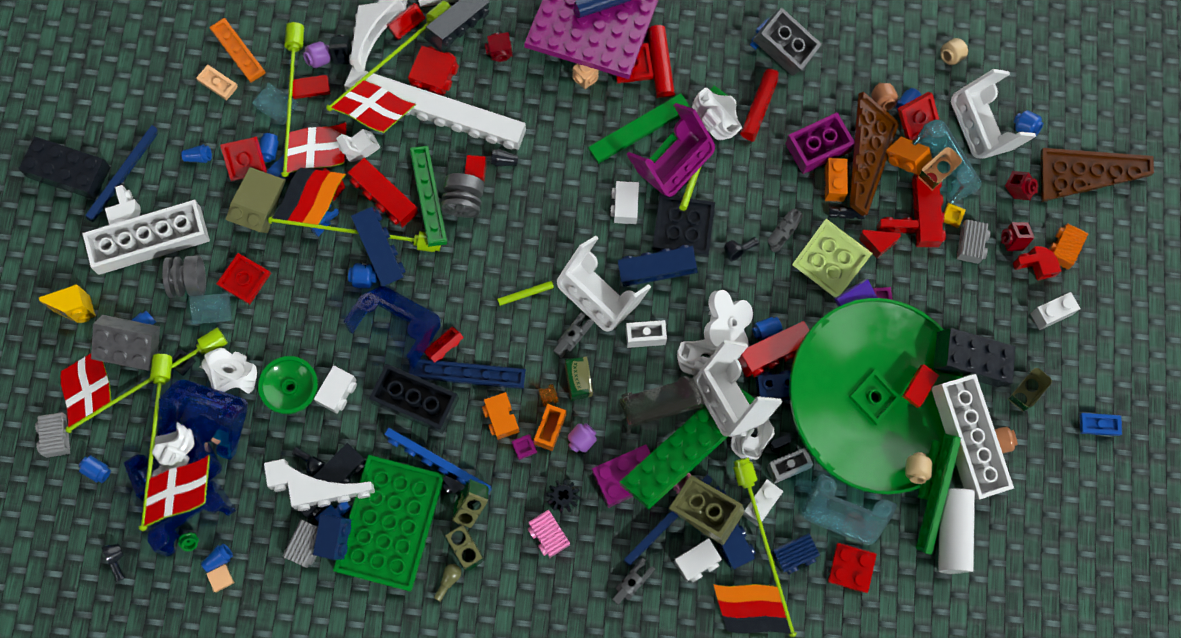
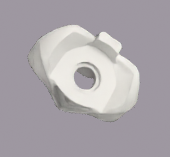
[692,88,742,140]
[677,339,718,380]
[199,348,257,394]
[731,418,775,460]
[152,422,194,477]

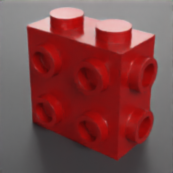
[408,46,459,96]

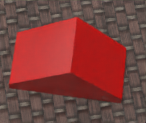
[859,230,901,258]

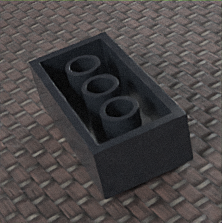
[19,136,111,200]
[933,328,1016,387]
[369,364,459,434]

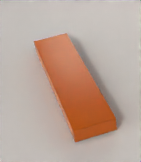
[209,18,265,83]

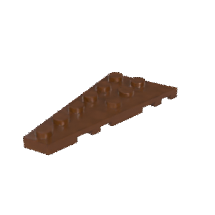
[850,92,899,216]
[1040,148,1154,202]

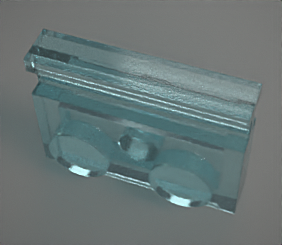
[252,83,299,125]
[189,293,232,324]

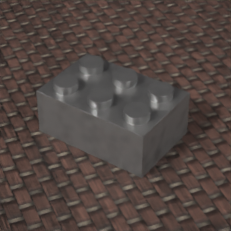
[753,7,822,76]
[91,315,160,371]

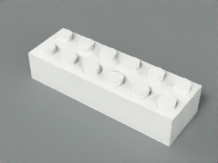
[83,200,210,275]
[931,374,1014,500]

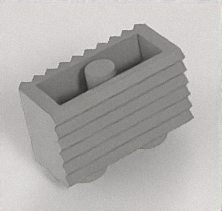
[956,219,990,264]
[35,412,70,458]
[767,448,813,484]
[282,520,318,568]

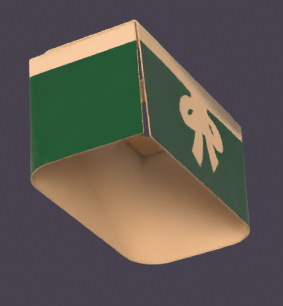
[918,147,962,190]

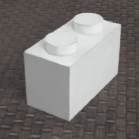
[611,181,639,224]
[1030,292,1080,330]
[626,320,667,348]
[314,366,357,414]
[743,480,783,526]
[673,539,722,583]

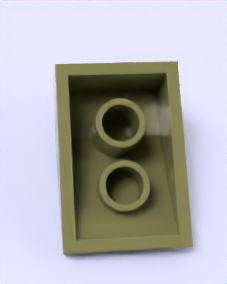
[226,167,286,233]
[669,475,745,545]

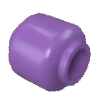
[303,41,331,68]
[568,423,597,452]

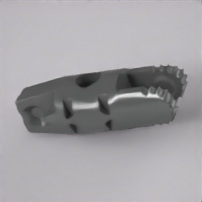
[767,208,803,253]
[554,312,594,358]
[612,557,656,605]

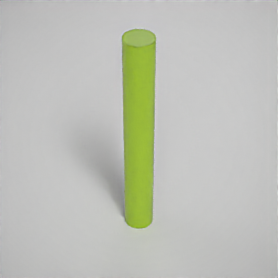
[679,167,701,211]
[497,281,554,306]

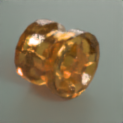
[538,384,559,407]

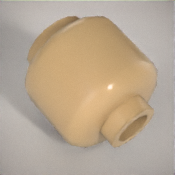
[941,38,968,65]
[905,452,932,484]

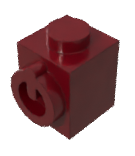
[484,32,513,62]
[1005,171,1038,200]
[1001,222,1034,251]

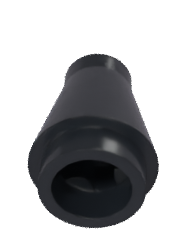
[490,148,518,167]

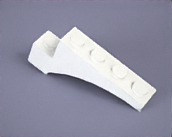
[349,0,407,72]
[264,459,375,511]

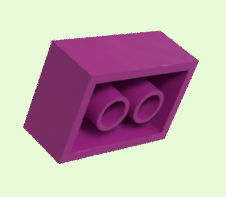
[785,113,855,174]
[592,445,651,508]

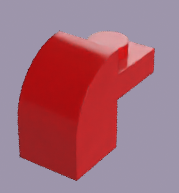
[1013,246,1061,281]

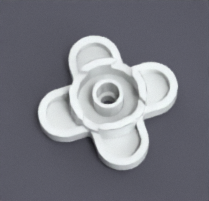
[704,290,753,348]

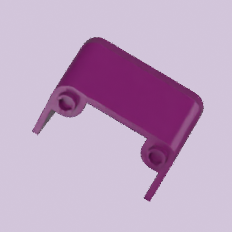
[626,103,715,197]

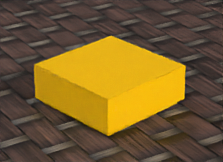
[944,203,966,228]

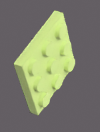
[792,219,873,298]

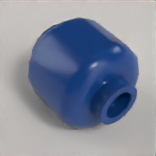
[1014,110,1043,136]
[348,263,377,289]

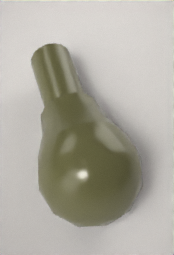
[434,564,462,601]

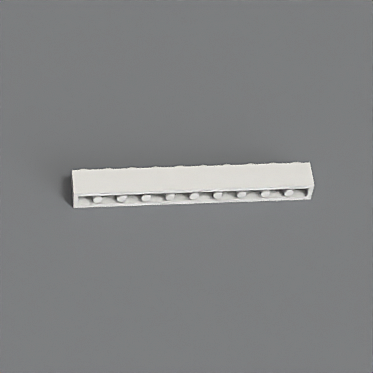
[344,67,526,150]

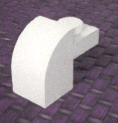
[336,129,381,162]
[105,185,141,225]

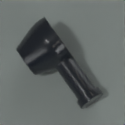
[724,237,759,262]
[292,446,326,476]
[101,544,125,582]

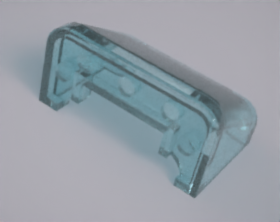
[914,120,982,203]
[802,474,897,545]

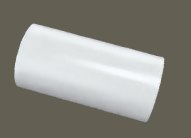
[938,489,975,574]

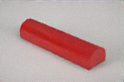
[647,25,675,98]
[740,69,779,142]

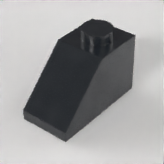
[329,35,352,65]

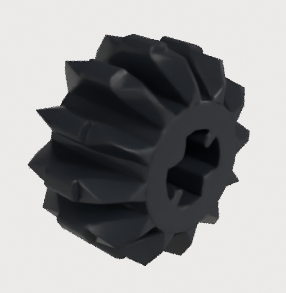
[546,479,580,514]

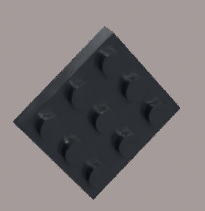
[652,194,715,257]

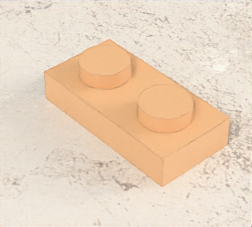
[196,65,238,101]

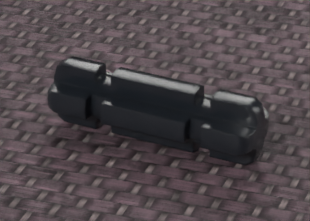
[828,207,866,219]

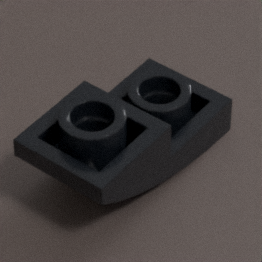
[442,476,480,507]

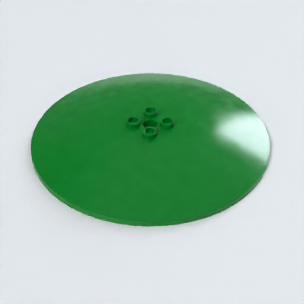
[789,298,963,494]

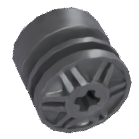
[440,173,484,218]
[163,255,206,298]

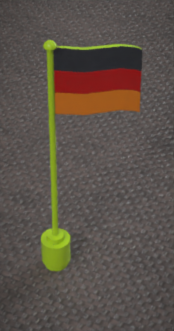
[268,168,441,252]
[713,457,797,637]

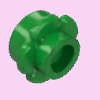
[178,532,199,551]

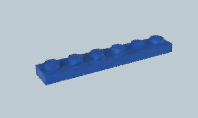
[385,428,492,495]

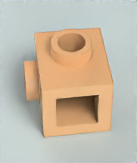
[572,64,598,89]

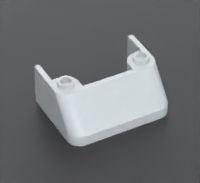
[951,69,1036,159]
[557,236,651,332]
[695,340,782,437]

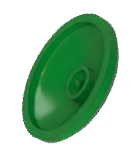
[258,356,318,414]

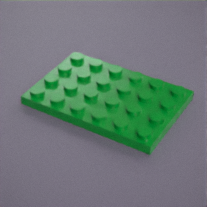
[333,455,445,592]

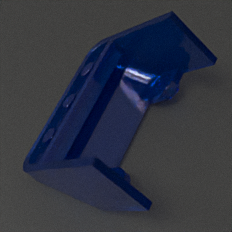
[344,286,441,368]

